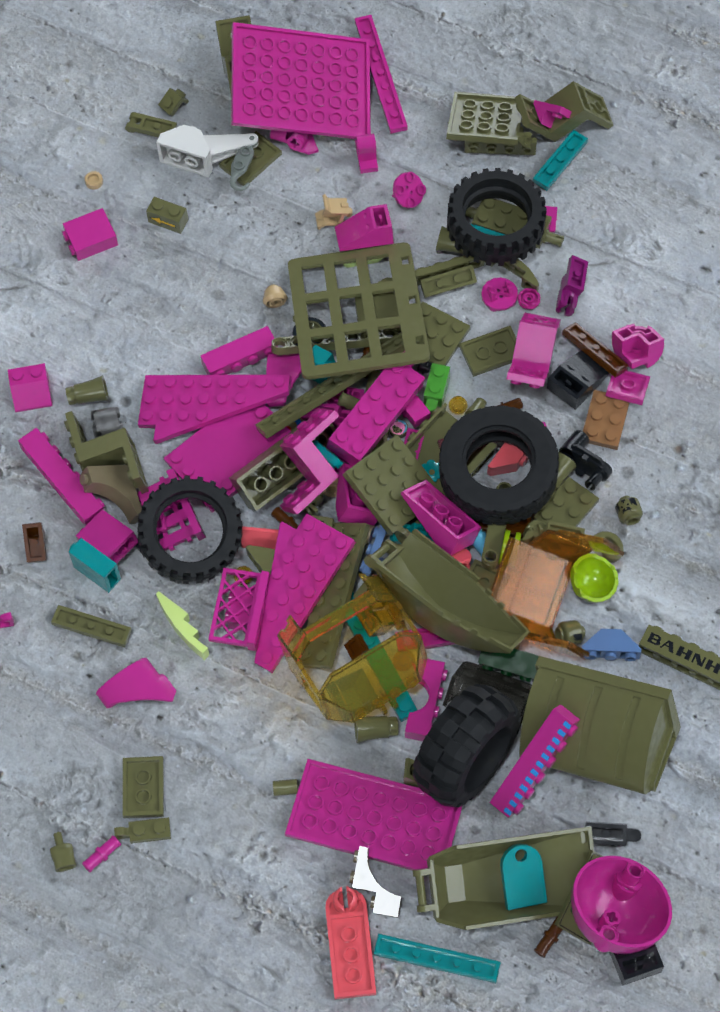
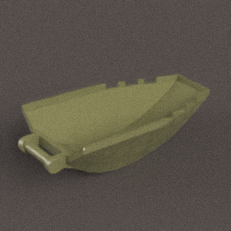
[364,529,530,653]

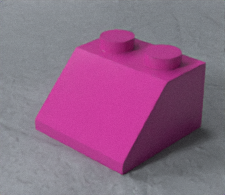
[8,363,52,413]

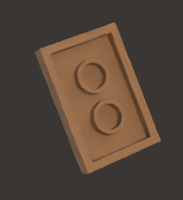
[583,390,630,450]

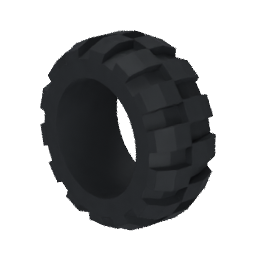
[412,684,522,807]

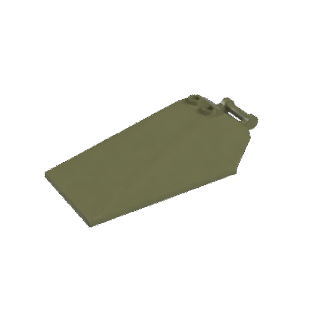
[412,826,594,930]

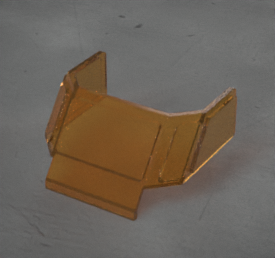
[491,529,624,658]

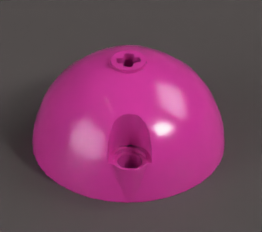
[571,856,672,954]

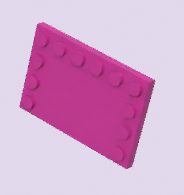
[164,404,291,513]

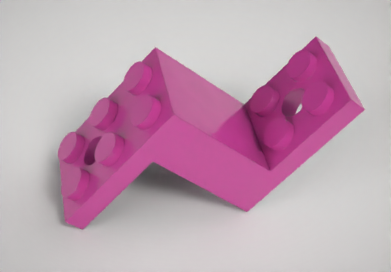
[506,312,561,388]
[279,408,339,515]

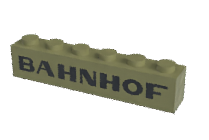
[638,625,720,690]

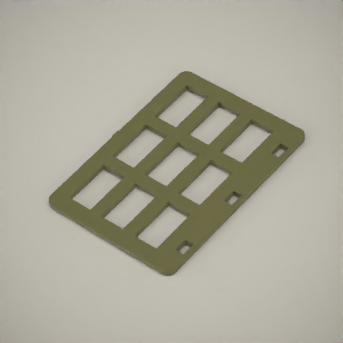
[288,242,430,380]

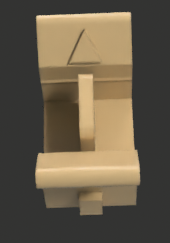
[315,194,352,230]

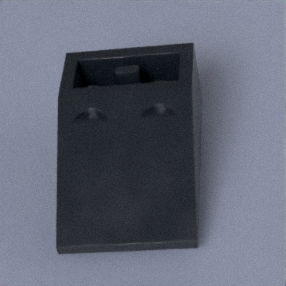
[547,350,610,410]
[609,944,664,986]

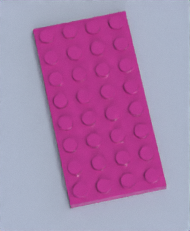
[285,759,463,870]

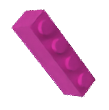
[200,326,278,375]

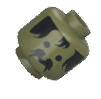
[615,496,643,525]
[554,620,585,647]

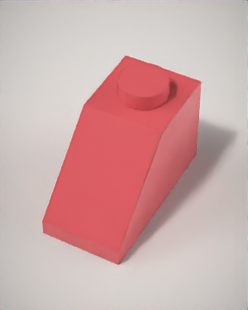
[487,442,528,476]

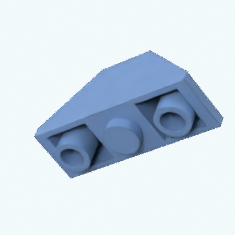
[580,629,641,661]

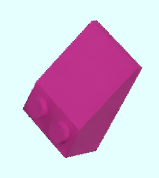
[336,463,378,526]

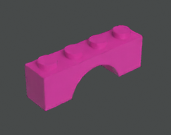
[405,658,448,741]

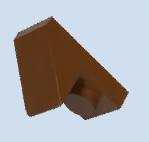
[22,522,47,562]

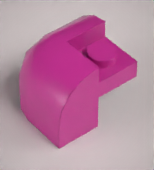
[612,323,664,369]

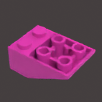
[335,204,394,252]

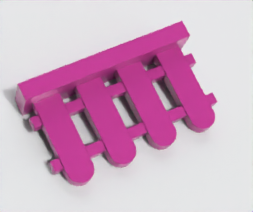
[137,468,206,551]

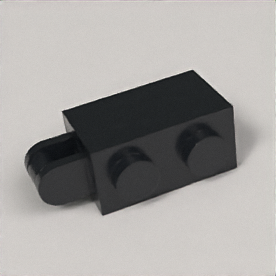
[585,821,641,846]

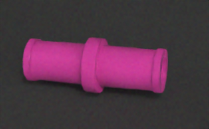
[82,835,121,872]

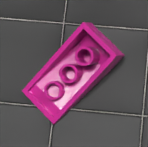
[401,480,481,556]

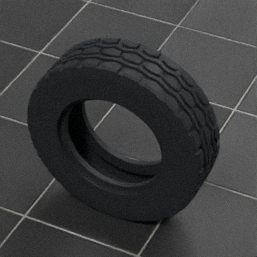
[439,405,559,525]

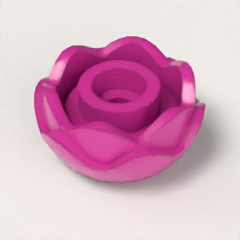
[518,288,541,310]

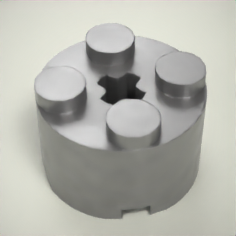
[91,407,124,438]

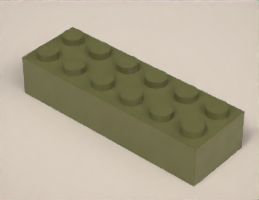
[229,418,336,511]

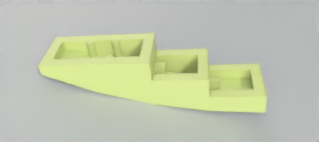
[156,591,209,661]

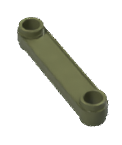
[481,482,512,570]

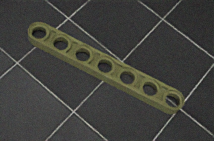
[271,328,398,355]

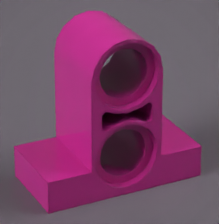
[355,134,378,174]

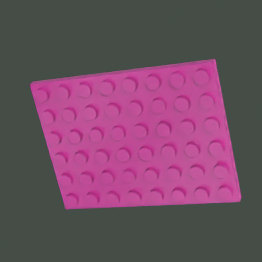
[231,22,371,139]

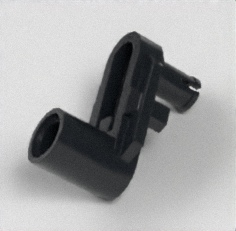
[559,430,612,491]

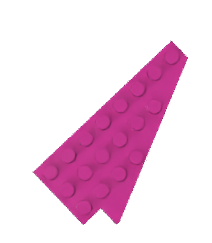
[138,375,292,444]
[254,514,356,673]

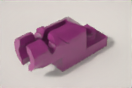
[556,255,588,316]

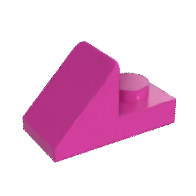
[533,100,572,128]

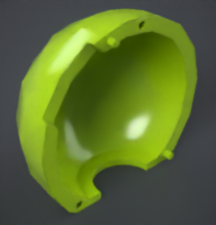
[570,554,619,603]

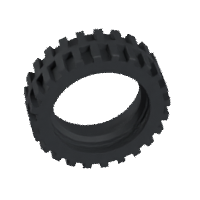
[447,168,547,266]
[137,476,243,584]

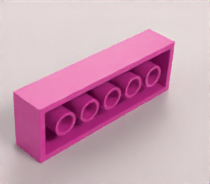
[326,365,425,466]

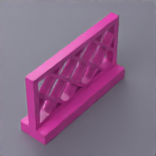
[208,568,270,651]

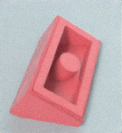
[241,527,279,549]

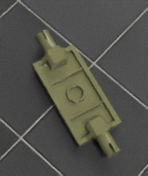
[465,198,565,249]

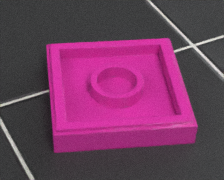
[605,371,650,405]

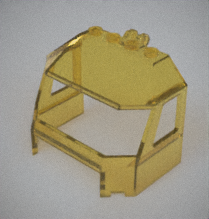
[277,573,428,723]

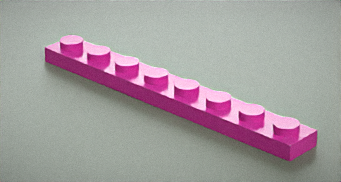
[355,15,408,134]

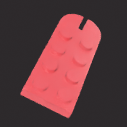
[325,886,376,1000]

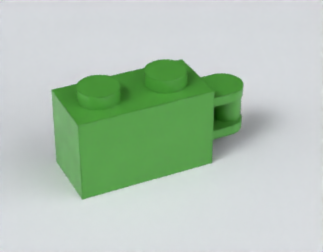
[424,363,450,417]

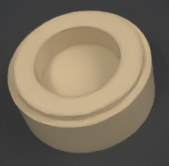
[85,171,103,190]

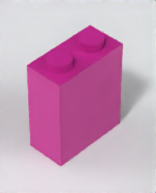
[62,208,118,261]
[76,509,138,563]

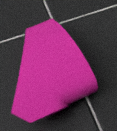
[270,130,318,155]
[266,354,302,407]
[96,658,176,708]

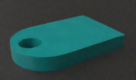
[500,843,547,910]

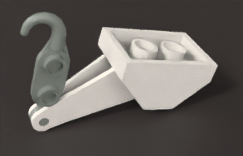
[156,125,259,191]

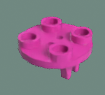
[392,172,426,208]
[481,277,518,312]

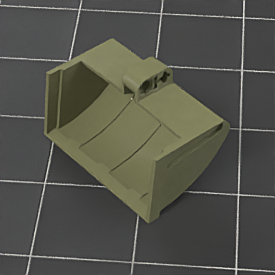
[519,656,681,795]

